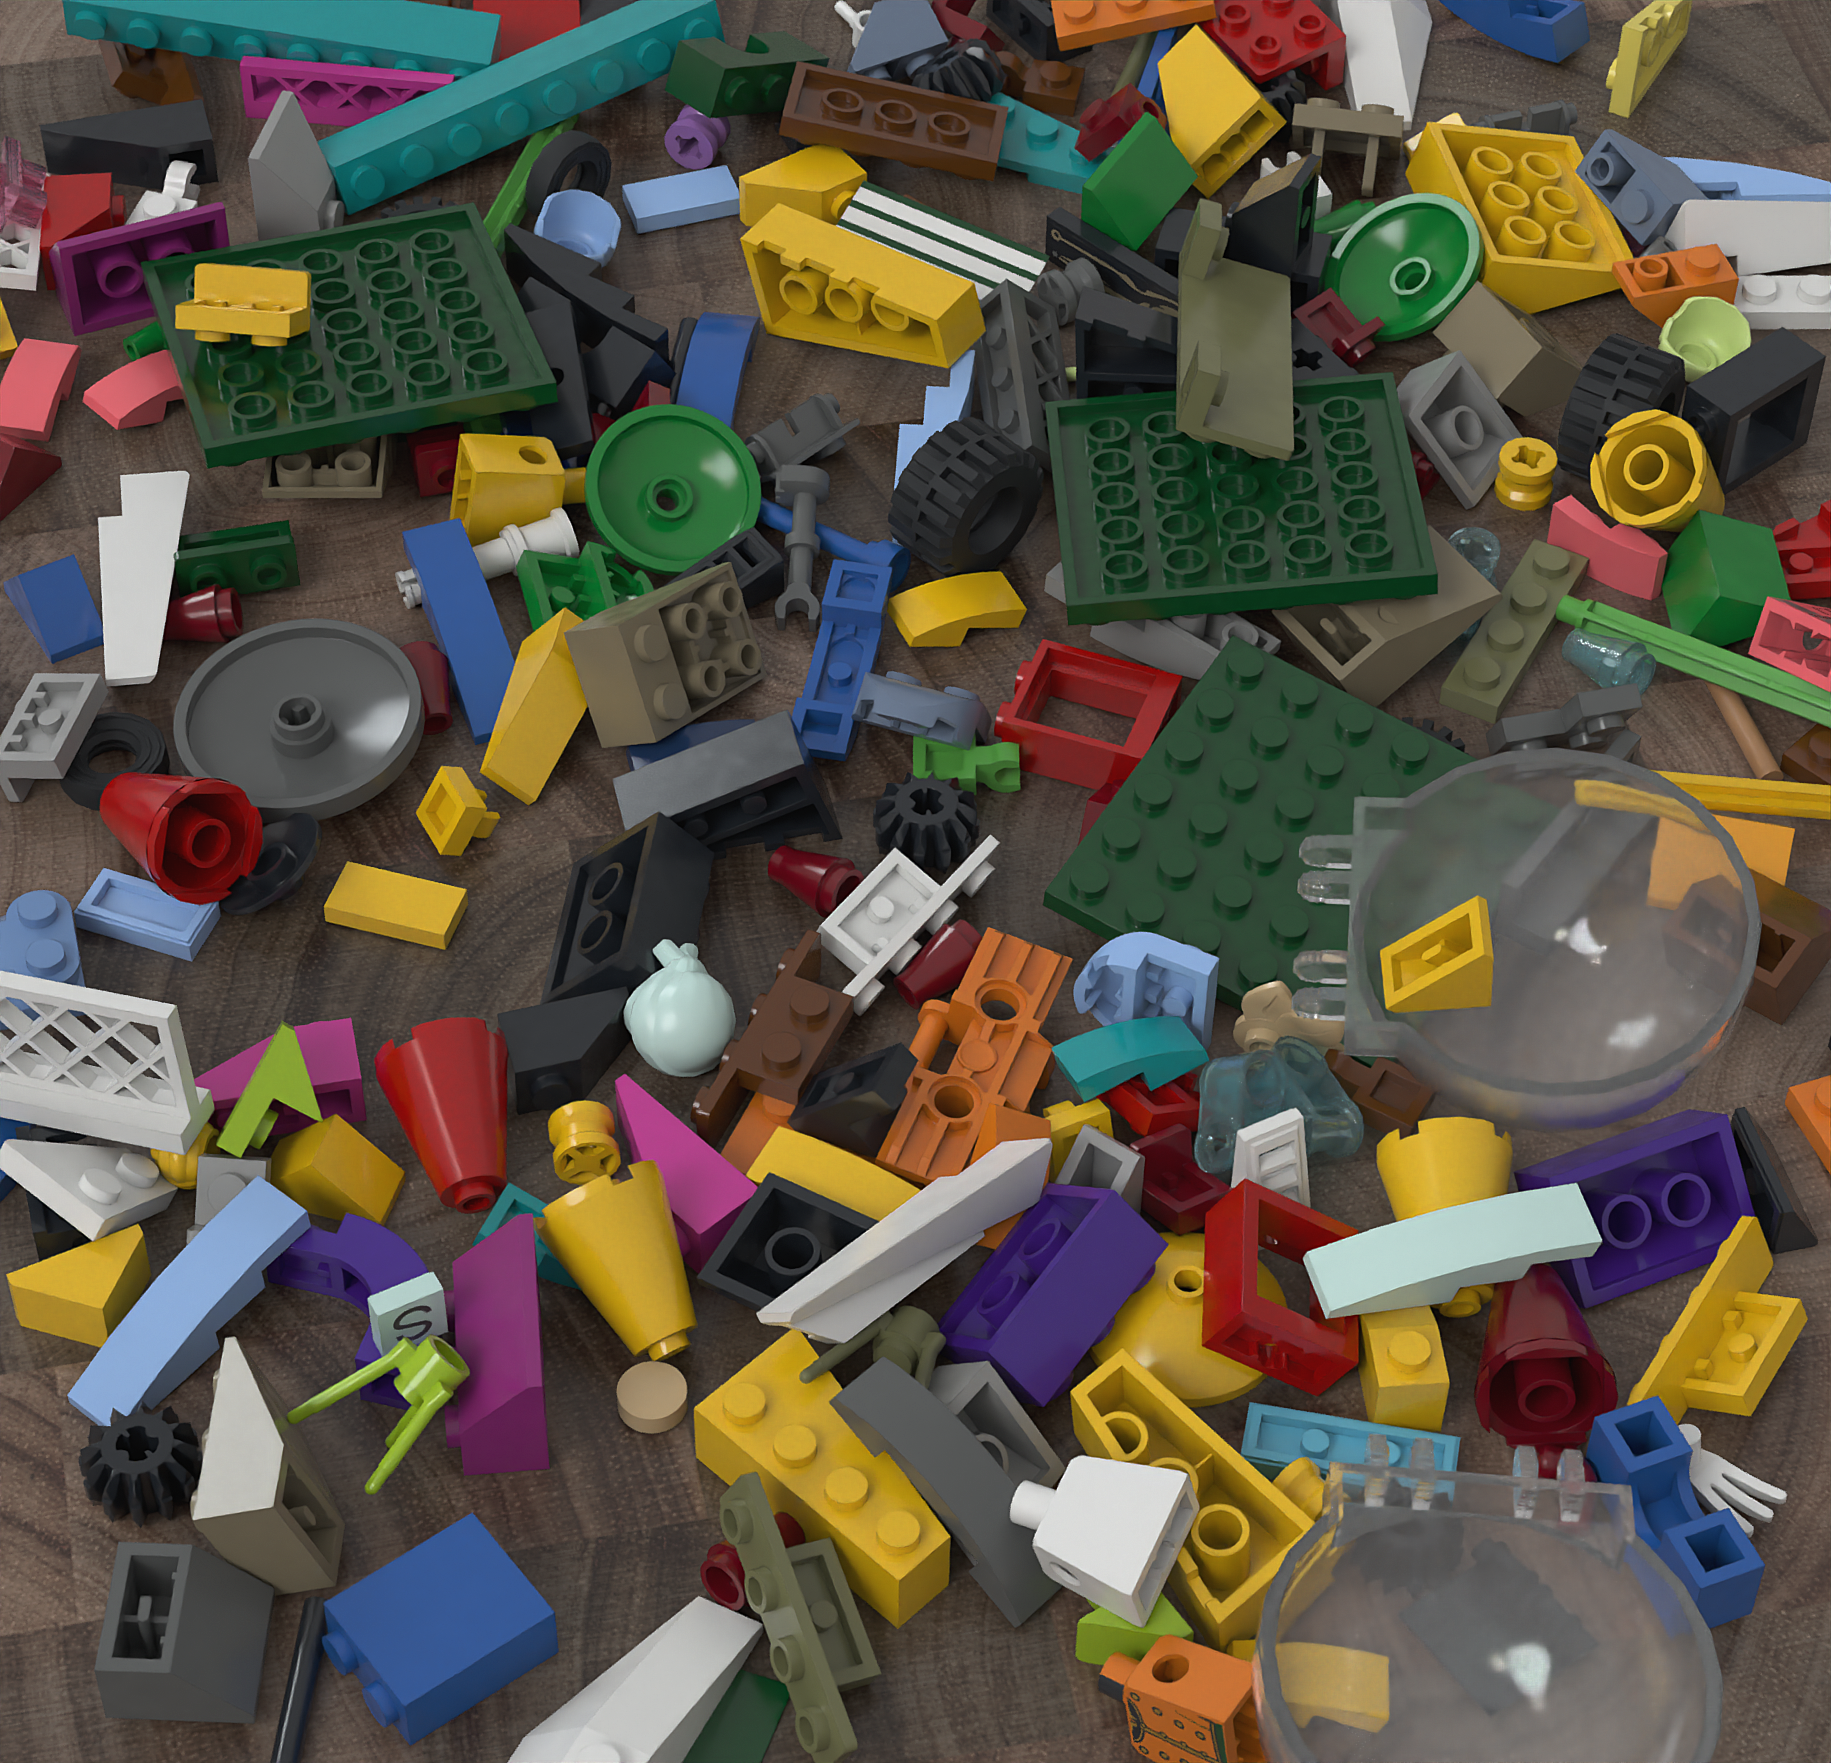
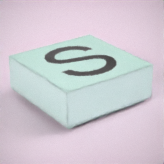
[367,1272,448,1357]

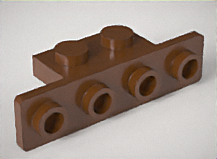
[98,39,204,106]
[690,929,854,1149]

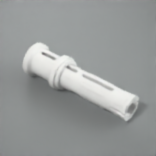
[395,507,579,609]

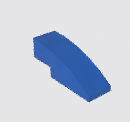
[1439,0,1590,63]

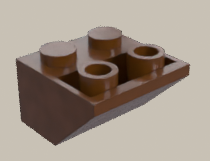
[1665,864,1831,1026]

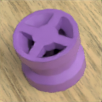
[664,104,730,170]

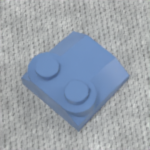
[0,890,86,1031]

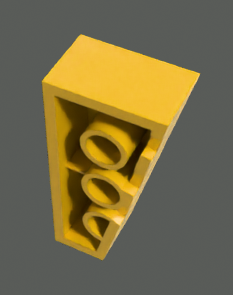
[740,203,986,368]
[1070,1348,1325,1654]

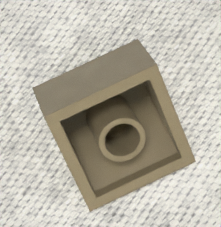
[1433,281,1583,417]

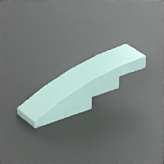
[1303,1183,1603,1319]

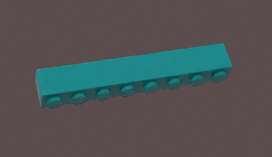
[62,0,501,81]
[317,0,726,215]

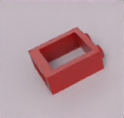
[994,639,1183,790]
[1202,1178,1359,1397]

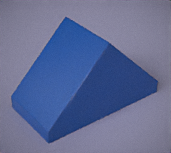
[3,554,104,664]

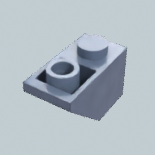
[847,0,948,82]
[1575,129,1709,246]

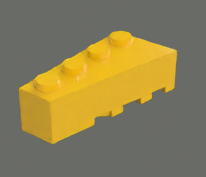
[694,1329,950,1629]

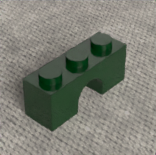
[665,31,830,119]

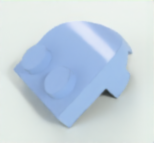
[1073,932,1219,1051]

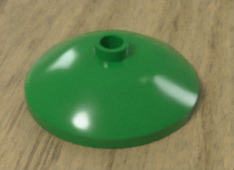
[1325,193,1484,342]
[584,404,761,576]

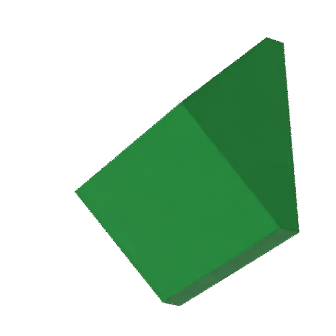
[1081,112,1198,251]
[1662,509,1791,647]

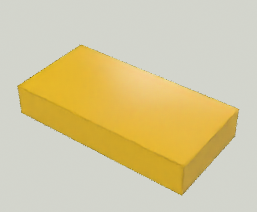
[324,861,468,950]

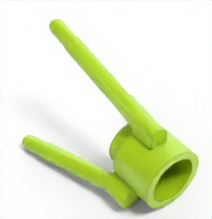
[287,1334,470,1495]

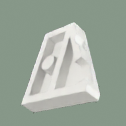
[0,1139,178,1241]

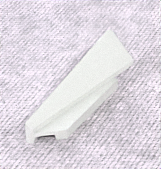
[1665,199,1831,277]
[98,471,190,687]
[756,1138,1053,1344]

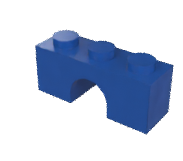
[1585,1395,1765,1637]

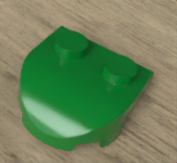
[516,541,654,632]

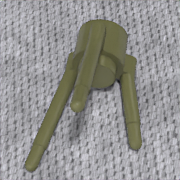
[799,1306,946,1389]

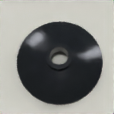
[218,813,322,915]

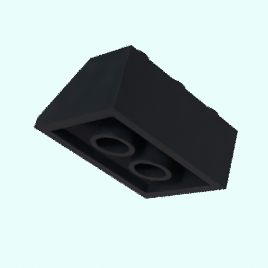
[540,811,714,1004]

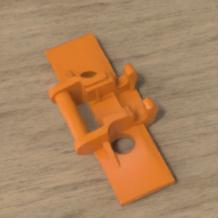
[875,927,1073,1186]

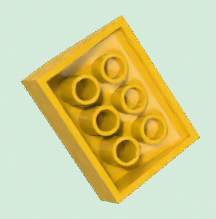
[1405,122,1634,314]

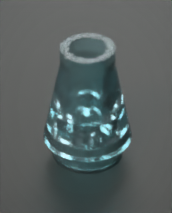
[1562,628,1656,696]

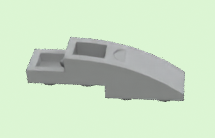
[1044,561,1281,680]

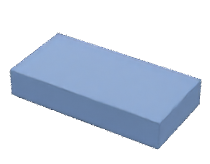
[622,165,740,234]
[74,868,221,962]

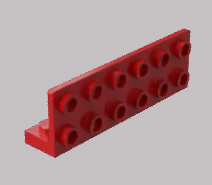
[1197,0,1346,91]

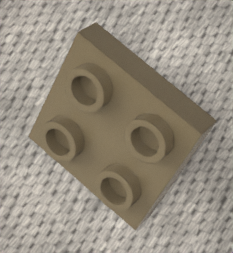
[1292,98,1404,197]

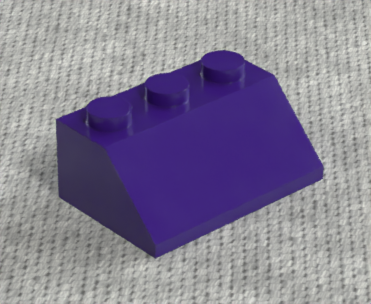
[1513,1109,1755,1309]
[937,1183,1169,1407]

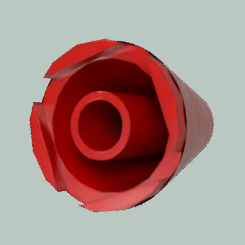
[100,772,263,905]
[374,1017,508,1214]

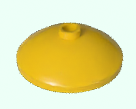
[1088,1231,1288,1407]

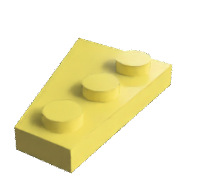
[1606,0,1693,118]

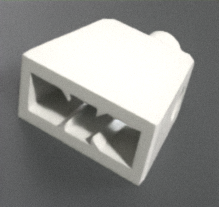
[1010,1455,1200,1628]

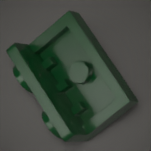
[173,520,300,598]

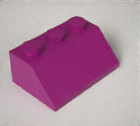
[49,201,230,337]
[444,1213,550,1476]

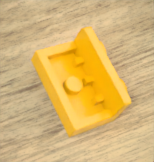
[175,263,311,346]

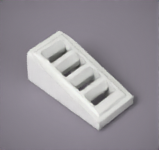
[1231,1108,1310,1251]

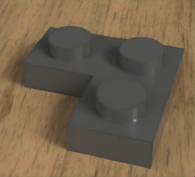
[1486,683,1643,762]

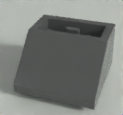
[94,1542,275,1724]

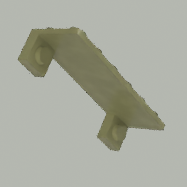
[1176,198,1294,461]

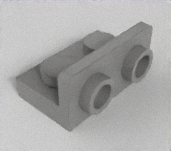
[0,673,109,802]

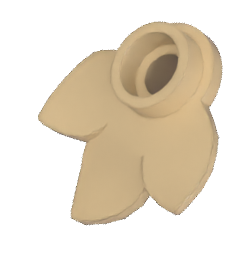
[1233,981,1348,1064]

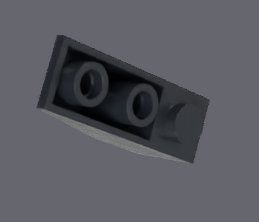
[40,99,219,190]

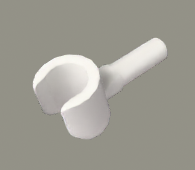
[835,0,871,48]

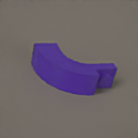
[266,1213,443,1410]

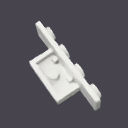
[816,834,1000,1016]

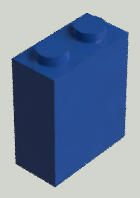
[322,1512,559,1746]

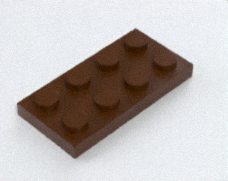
[779,61,1009,181]

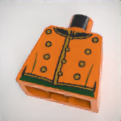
[1098,1634,1275,1763]

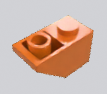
[1611,244,1739,328]

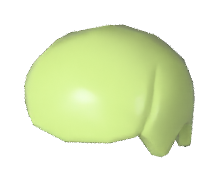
[1658,296,1752,383]

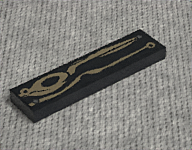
[1045,207,1179,318]

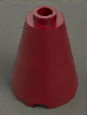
[1474,1263,1619,1453]

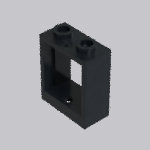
[1681,327,1826,496]

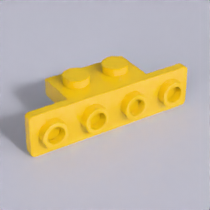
[1627,1215,1808,1425]

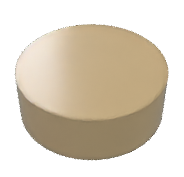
[617,1361,688,1434]

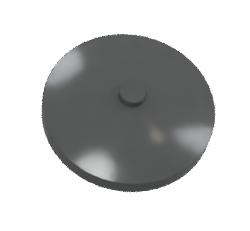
[173,618,425,823]

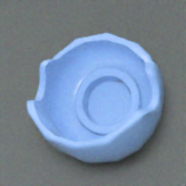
[533,189,621,268]

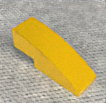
[745,1126,921,1289]

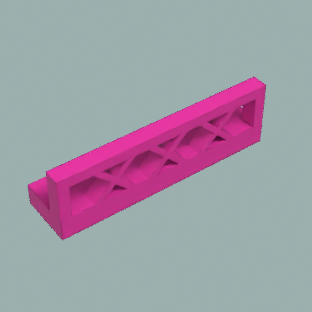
[239,56,455,127]

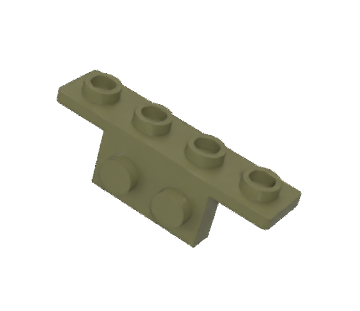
[720,1472,881,1763]

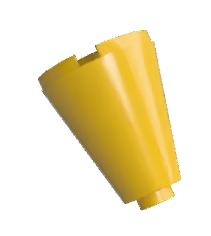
[1590,409,1725,532]
[1377,1117,1513,1318]
[533,1159,698,1362]

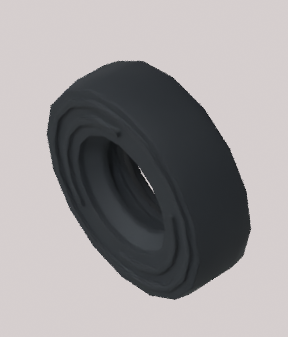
[525,130,612,218]
[59,712,170,811]

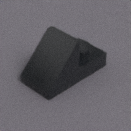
[787,1042,919,1158]

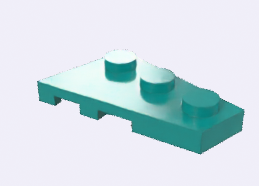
[987,92,1114,194]

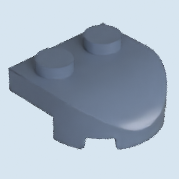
[851,671,992,750]

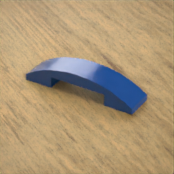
[676,312,760,431]
[792,559,893,761]

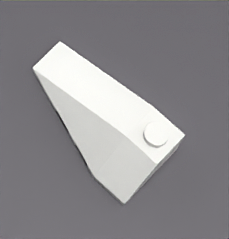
[1320,0,1432,130]
[507,1596,763,1763]

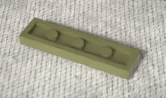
[1439,539,1589,724]

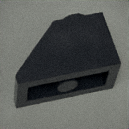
[1225,154,1321,278]
[497,987,632,1115]

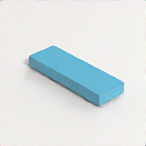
[1241,1402,1460,1506]

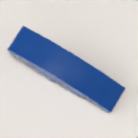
[402,518,515,745]

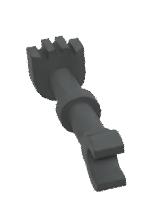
[775,464,830,632]

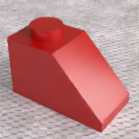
[40,173,127,290]

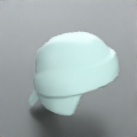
[623,939,736,1077]

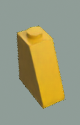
[1157,25,1287,199]

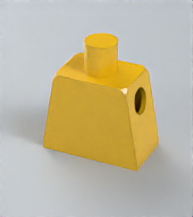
[449,433,586,547]

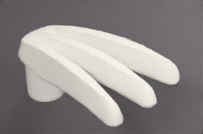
[1678,1424,1787,1538]

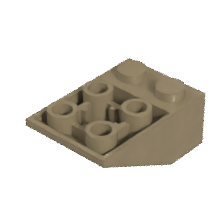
[262,432,398,498]
[1271,525,1503,707]
[564,562,767,748]
[191,1336,345,1596]

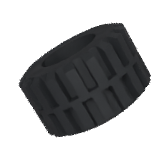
[1557,333,1685,481]
[888,417,1044,578]

